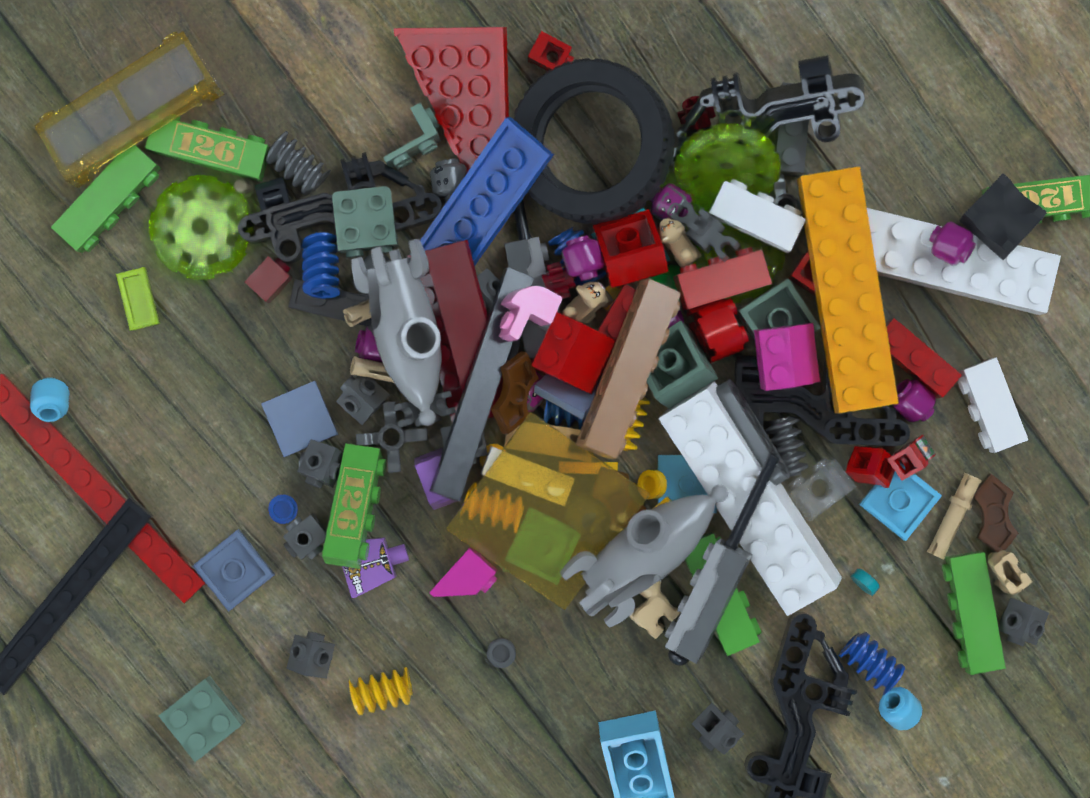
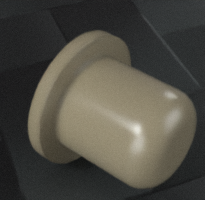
[234,178,255,198]

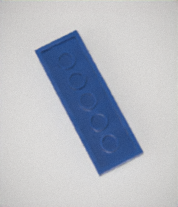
[420,117,554,266]

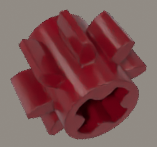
[677,96,716,131]
[542,261,576,299]

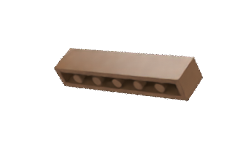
[575,279,681,459]

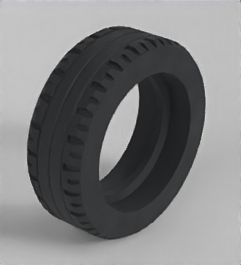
[513,58,675,224]

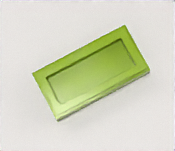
[116,267,160,331]

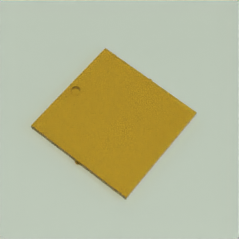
[446,411,650,610]

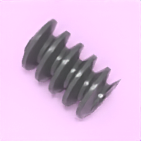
[266,131,331,195]
[765,416,809,477]

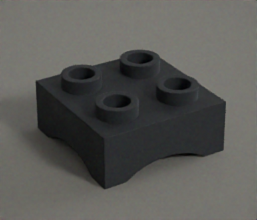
[959,174,1047,260]

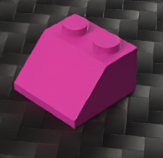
[754,323,820,391]
[430,546,497,597]

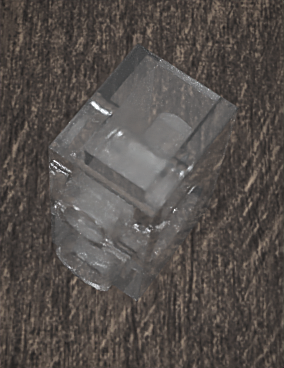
[787,458,857,522]

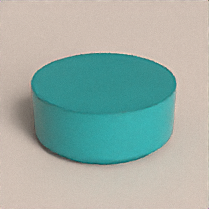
[850,569,880,596]

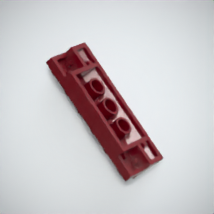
[407,240,503,423]

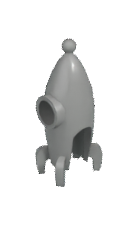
[351,239,442,426]
[560,485,728,628]

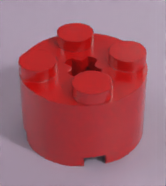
[687,298,749,364]

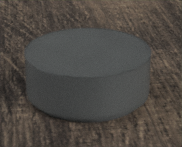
[487,638,516,668]

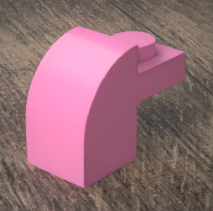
[499,286,563,342]

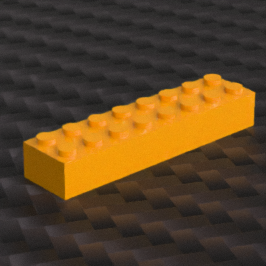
[797,166,899,413]

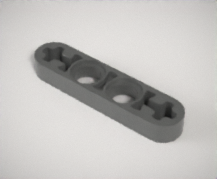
[716,379,790,485]

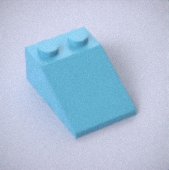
[598,711,675,798]

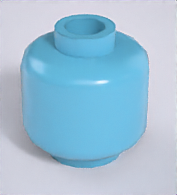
[30,377,70,422]
[879,687,923,730]

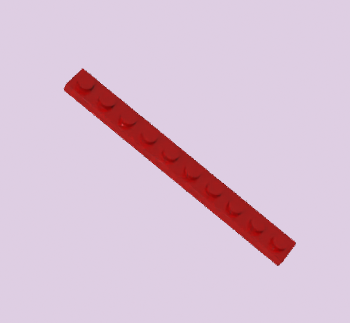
[0,373,206,604]

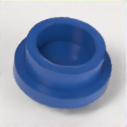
[268,495,298,524]

